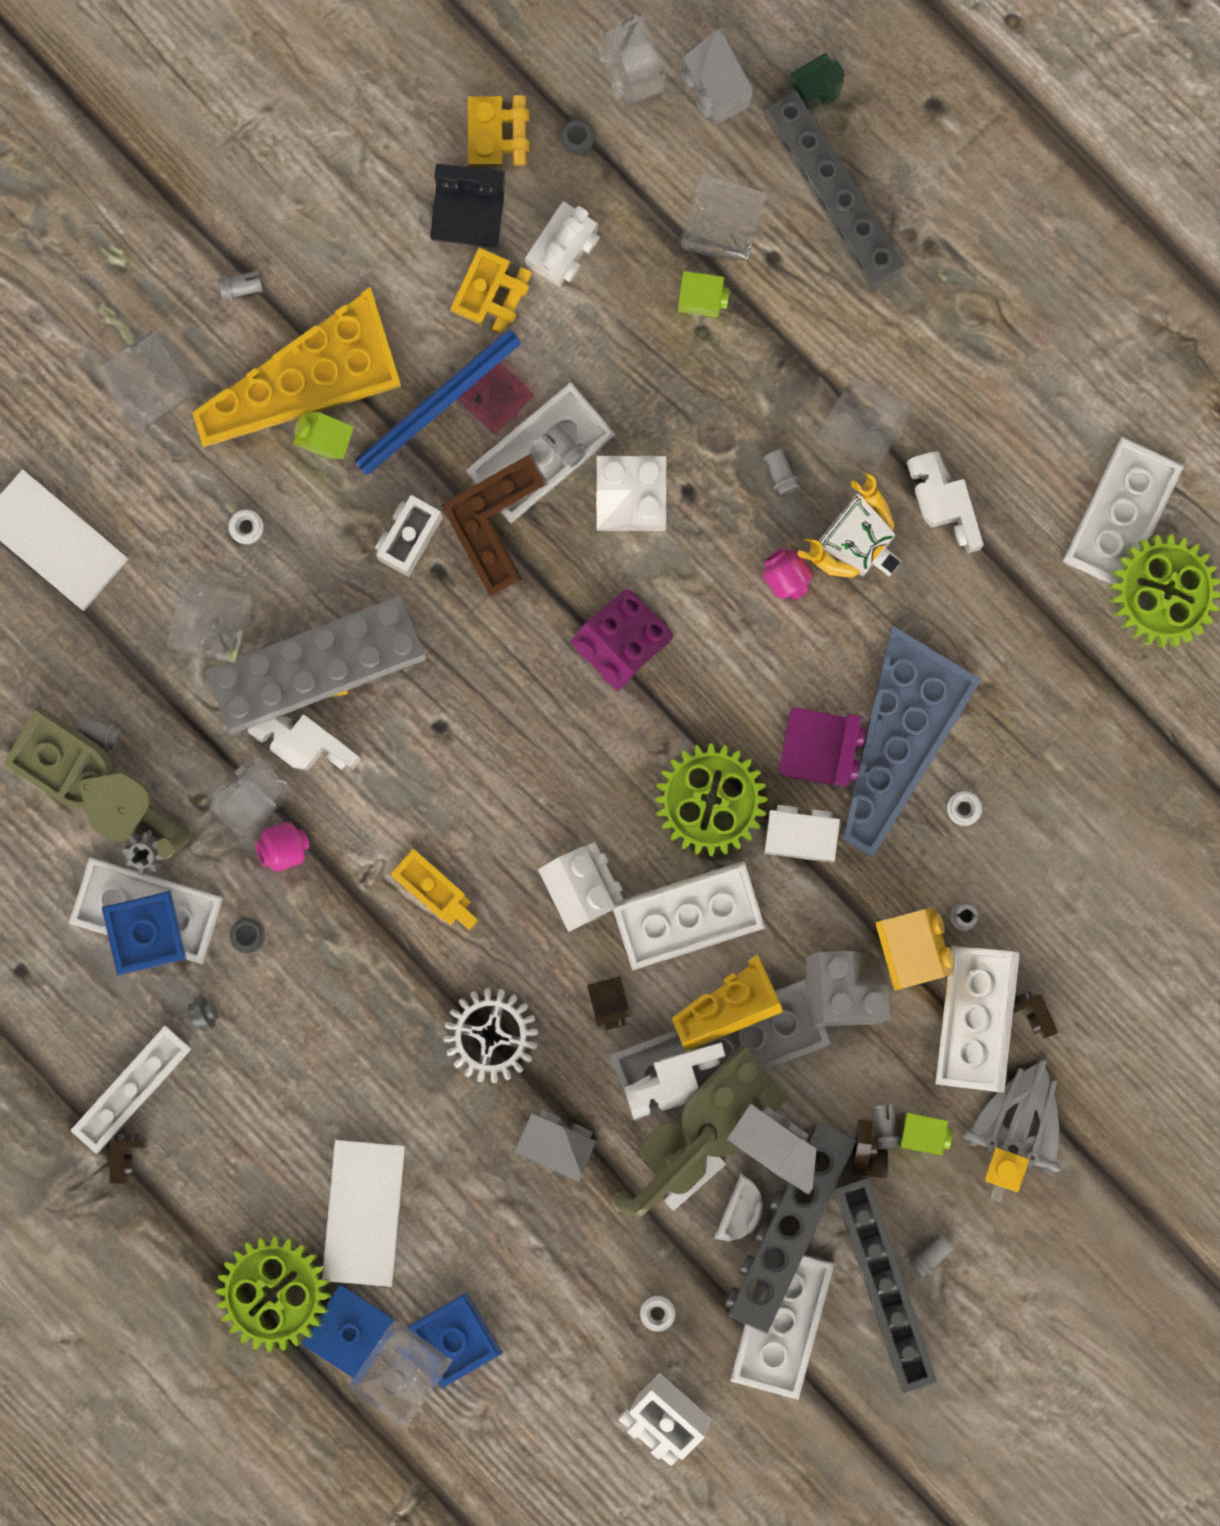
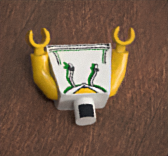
[797,471,902,578]

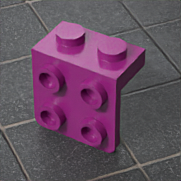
[570,589,674,691]
[779,708,866,788]

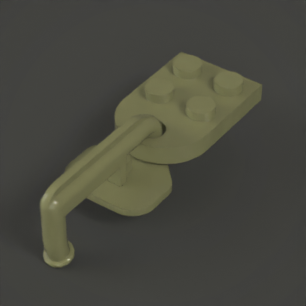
[4,705,192,859]
[611,1046,788,1217]

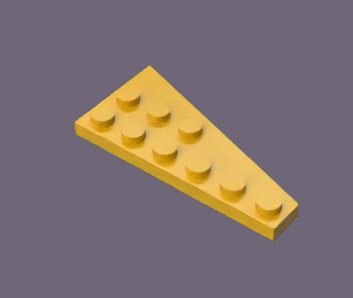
[192,287,402,447]

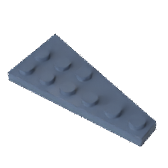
[842,625,981,858]

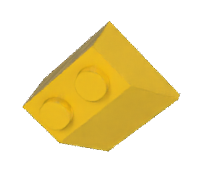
[876,907,955,991]

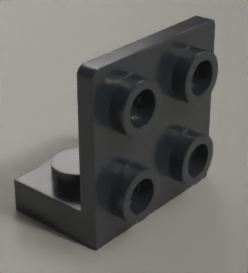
[430,163,506,248]

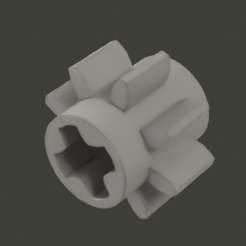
[122,830,165,875]

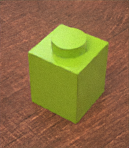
[678,271,730,318]
[293,412,354,459]
[899,1112,953,1156]

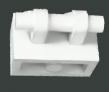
[525,201,600,287]
[538,842,623,932]
[618,1373,712,1466]

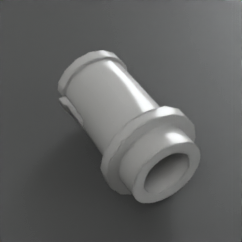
[217,270,263,302]
[542,423,586,468]
[763,449,800,496]
[75,715,122,750]
[950,903,978,931]
[873,1105,901,1149]
[908,1234,954,1278]

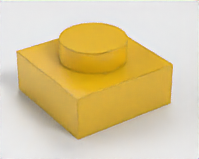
[984,1147,1030,1193]

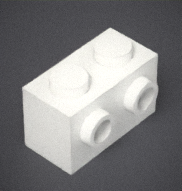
[375,495,443,577]
[764,805,840,863]

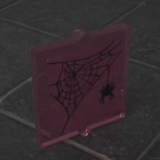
[457,362,534,435]

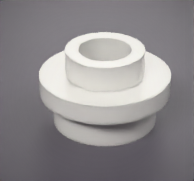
[229,509,264,544]
[947,791,982,826]
[640,1296,675,1332]

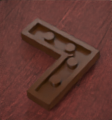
[441,454,548,596]

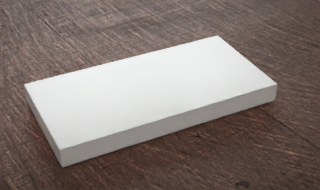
[466,382,615,524]
[1062,436,1184,585]
[0,469,129,611]
[69,857,224,964]
[613,861,765,971]
[935,945,1020,1093]
[322,1140,405,1287]
[730,1248,835,1400]

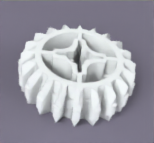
[444,988,538,1083]

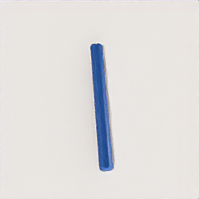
[355,329,521,475]

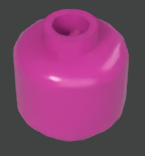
[762,547,813,601]
[255,822,310,872]

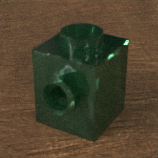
[789,52,845,110]

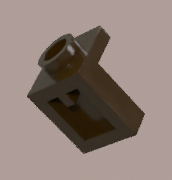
[587,976,631,1030]
[1013,991,1058,1039]
[852,1120,888,1178]
[109,1133,148,1184]

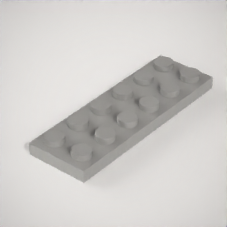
[205,596,426,735]
[610,979,831,1121]

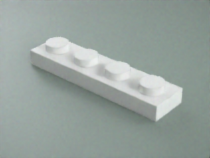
[70,1026,192,1154]

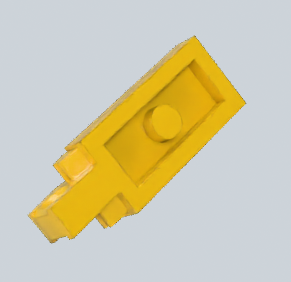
[390,849,479,931]

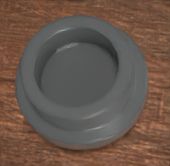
[560,120,594,155]
[230,918,265,953]
[188,995,218,1030]

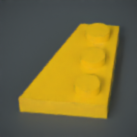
[671,954,783,1052]

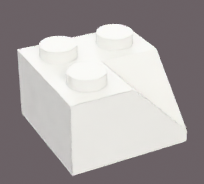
[597,456,666,531]

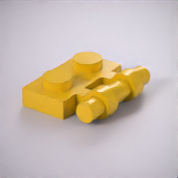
[468,95,530,167]
[450,247,532,335]

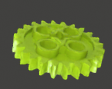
[1109,534,1220,648]
[654,743,768,857]
[215,1236,331,1352]

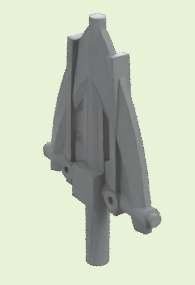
[962,1059,1062,1203]

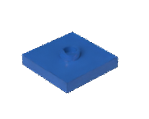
[101,891,187,976]
[302,1284,399,1383]
[406,1292,503,1388]

